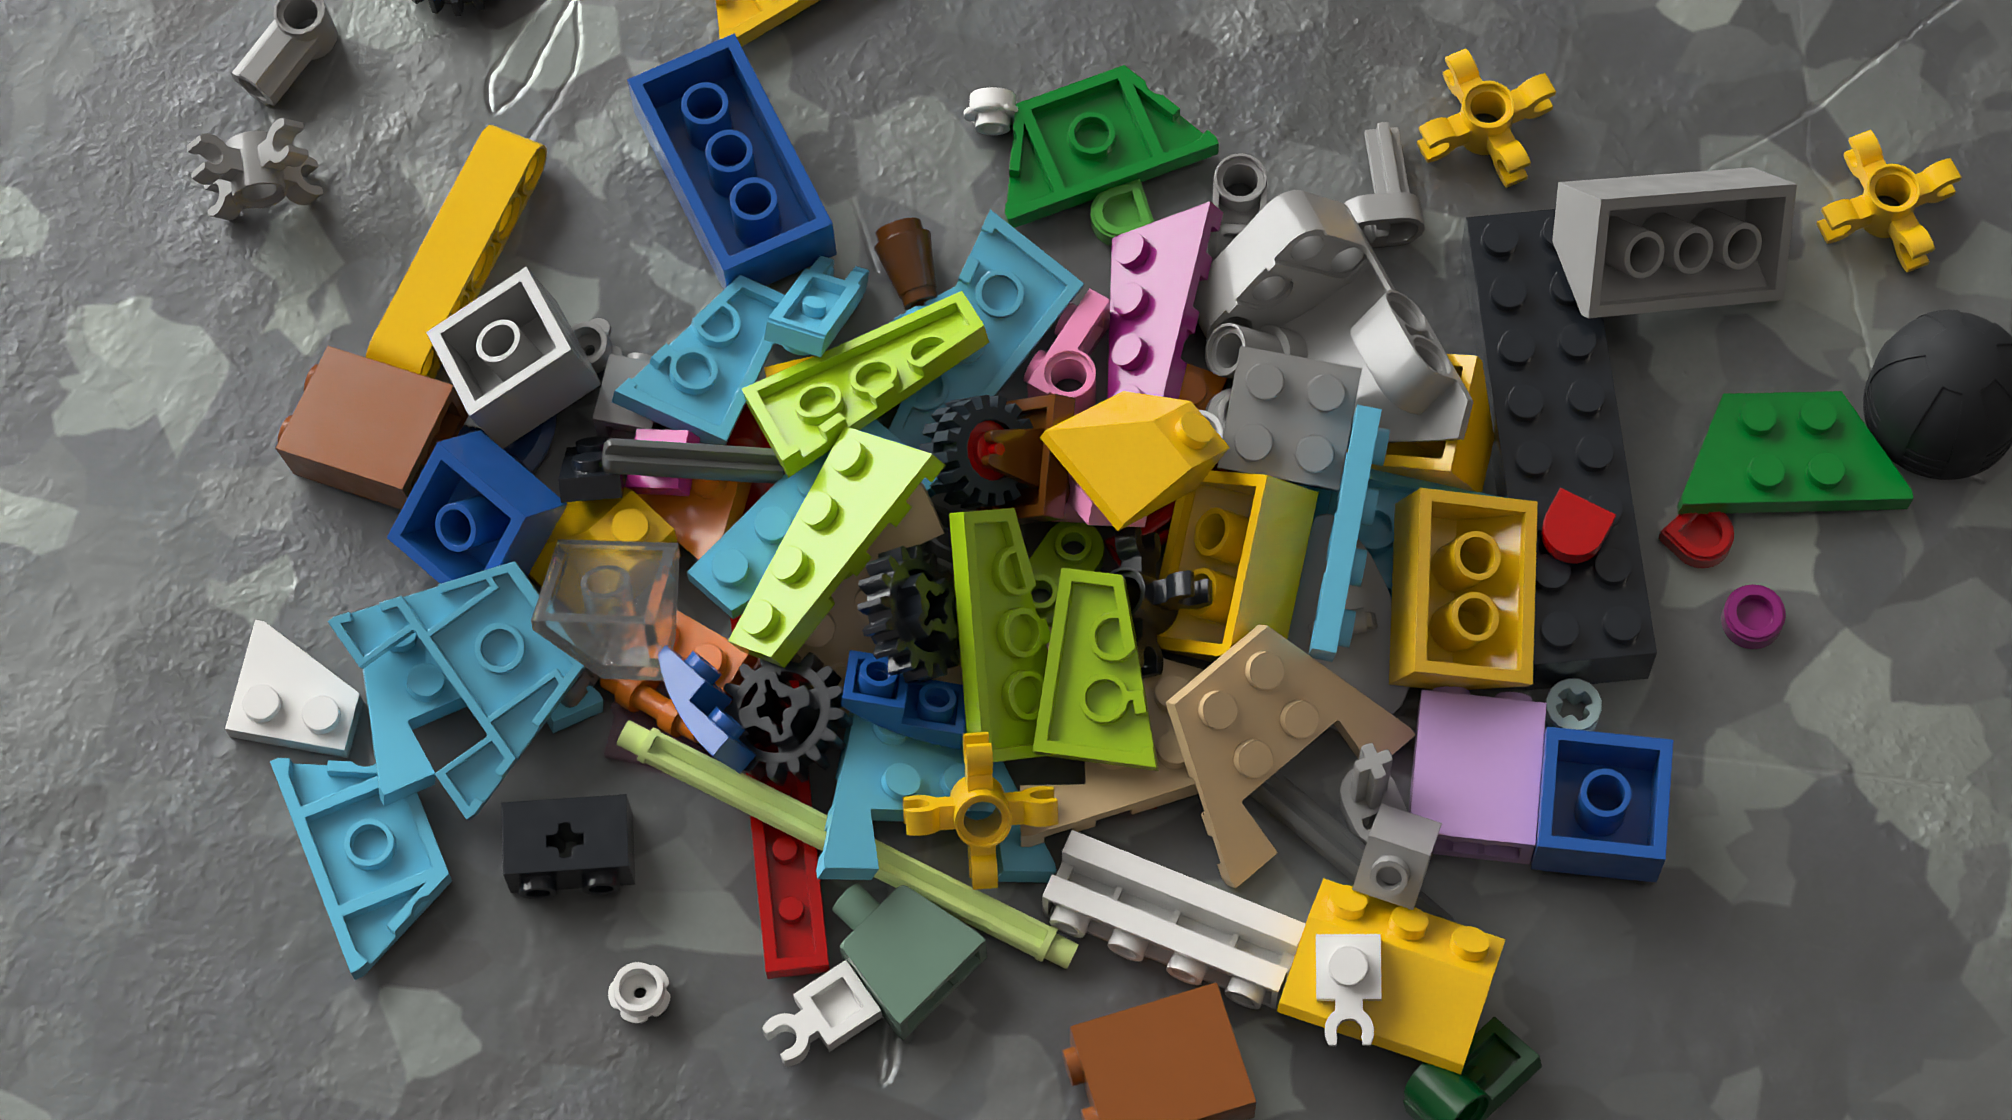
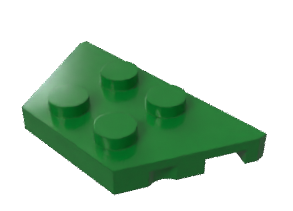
[1005,65,1219,228]
[1677,391,1914,514]

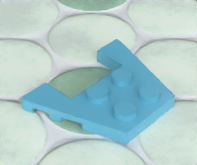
[327,561,588,821]
[363,632,603,806]
[816,712,1056,883]

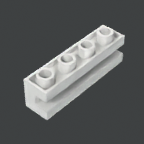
[1042,830,1306,1009]

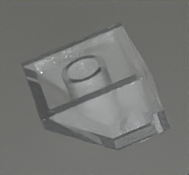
[531,539,680,681]

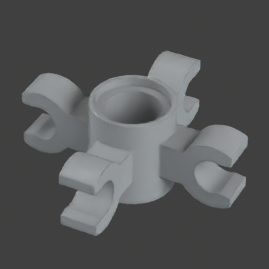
[187,118,323,221]

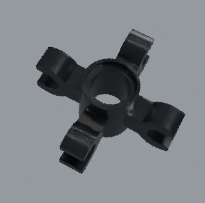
[1110,527,1212,679]

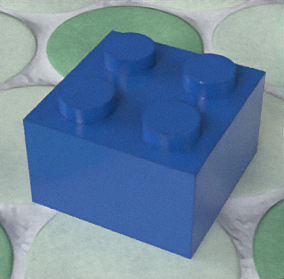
[387,430,567,584]
[1531,727,1673,883]

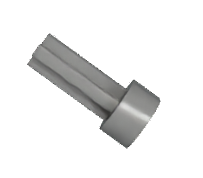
[1344,122,1425,248]
[1339,743,1407,844]

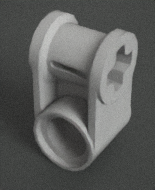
[1208,153,1267,262]

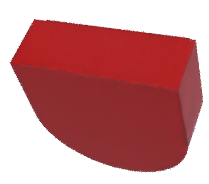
[1541,487,1616,563]
[1658,512,1734,568]

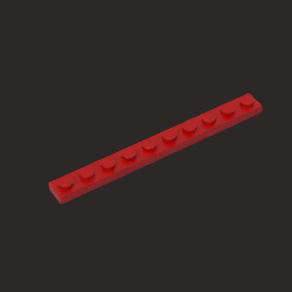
[726,403,830,979]

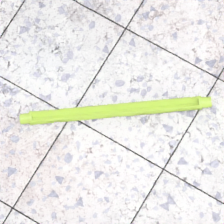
[616,720,1079,969]

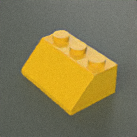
[1157,470,1319,662]
[1389,488,1538,690]
[1277,878,1506,1075]

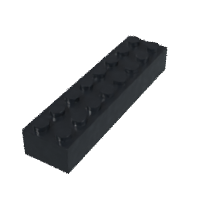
[1460,209,1657,690]

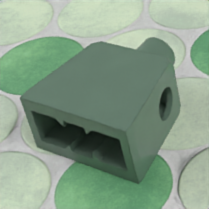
[832,883,987,1040]

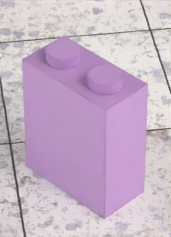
[1408,687,1547,864]

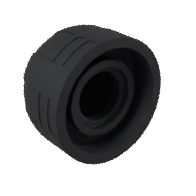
[1863,309,2012,480]

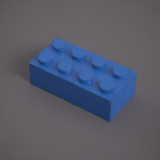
[627,33,837,290]

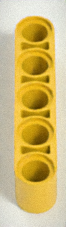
[366,125,547,379]

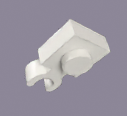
[1316,934,1382,1047]
[762,960,882,1067]

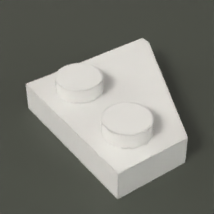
[225,620,363,758]

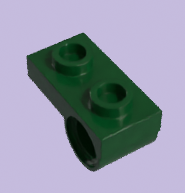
[1403,1016,1542,1120]

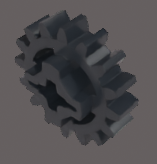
[857,545,960,683]
[723,652,853,786]

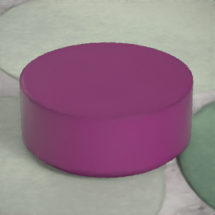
[1721,584,1786,649]

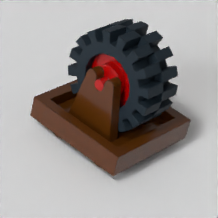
[920,394,1075,524]

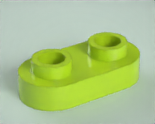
[1029,522,1104,627]

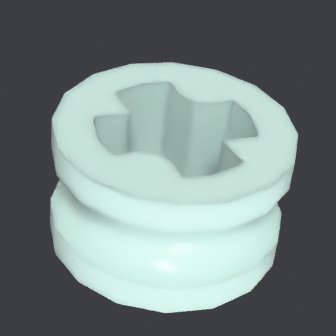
[1545,679,1602,731]

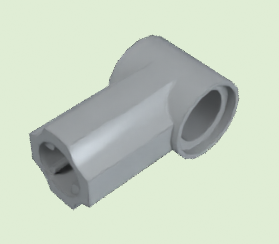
[231,0,337,106]

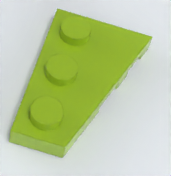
[1033,567,1159,771]

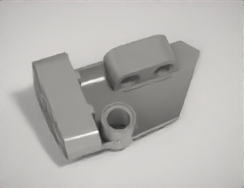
[1193,190,1473,443]

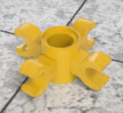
[1417,49,1556,188]
[1816,130,1962,273]
[902,732,1059,890]

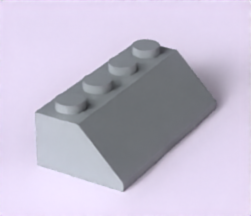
[1552,167,1797,318]

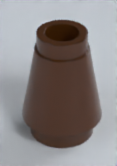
[874,217,938,310]

